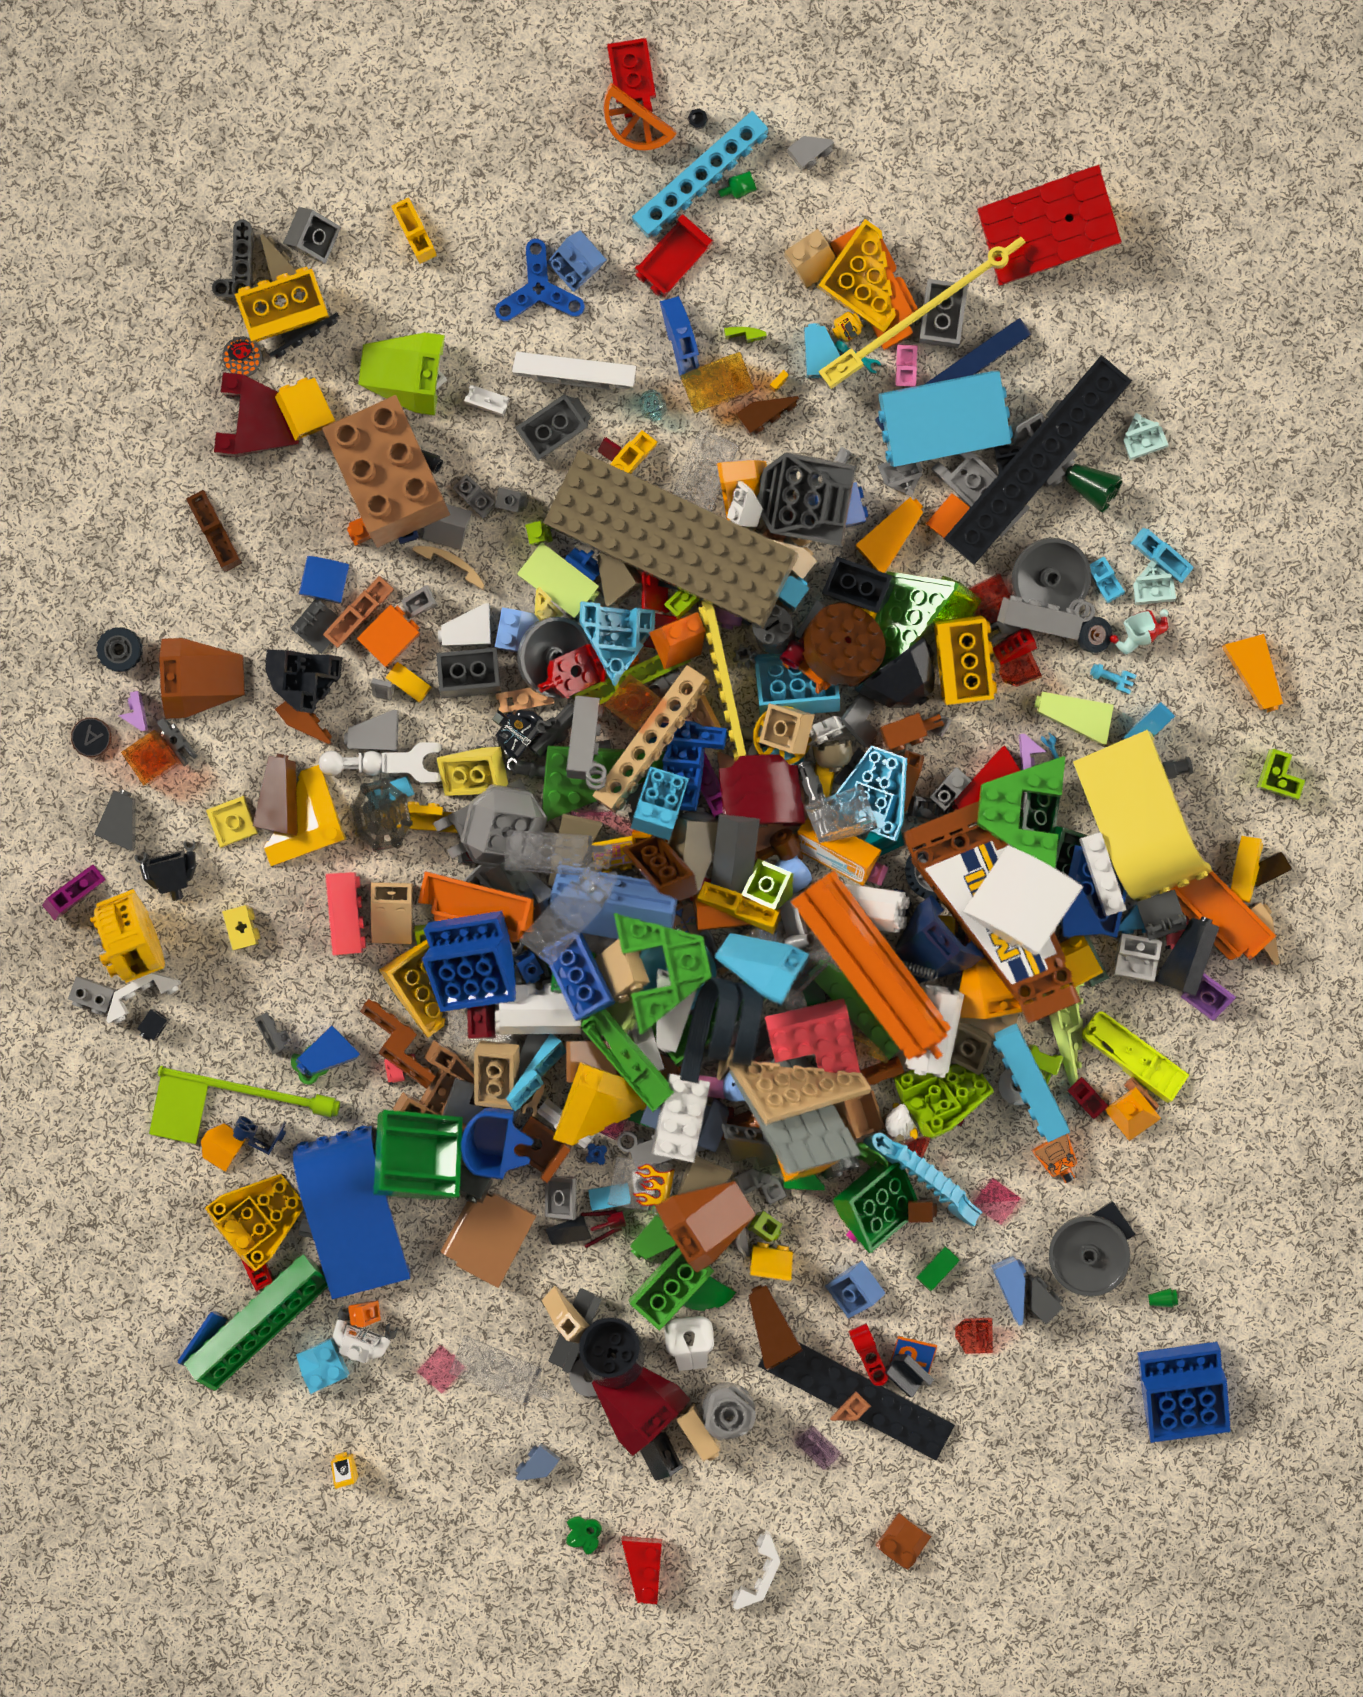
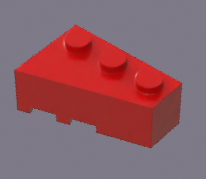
[621,1536,662,1604]

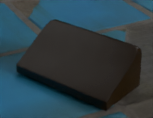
[1254,852,1292,887]

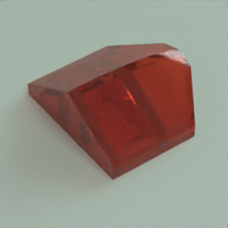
[999,650,1042,687]
[955,1318,993,1354]

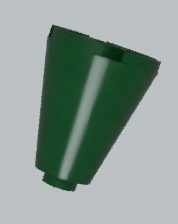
[1064,463,1123,513]

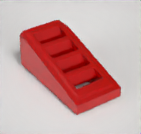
[993,628,1037,665]
[241,1259,275,1292]

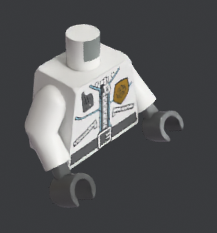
[333,1305,398,1363]

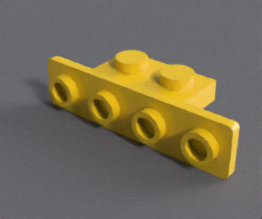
[382,801,458,833]

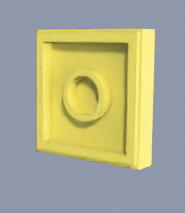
[206,796,258,848]

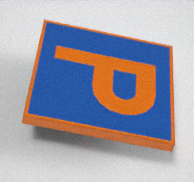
[889,1336,937,1374]

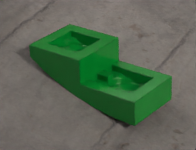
[916,1246,960,1291]

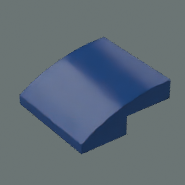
[299,556,349,604]

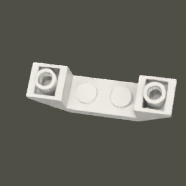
[106,973,182,1025]
[731,1530,780,1609]

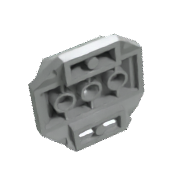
[461,784,548,866]

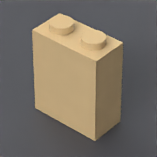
[595,939,649,1003]
[677,1403,720,1462]

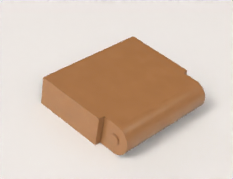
[440,1192,537,1288]

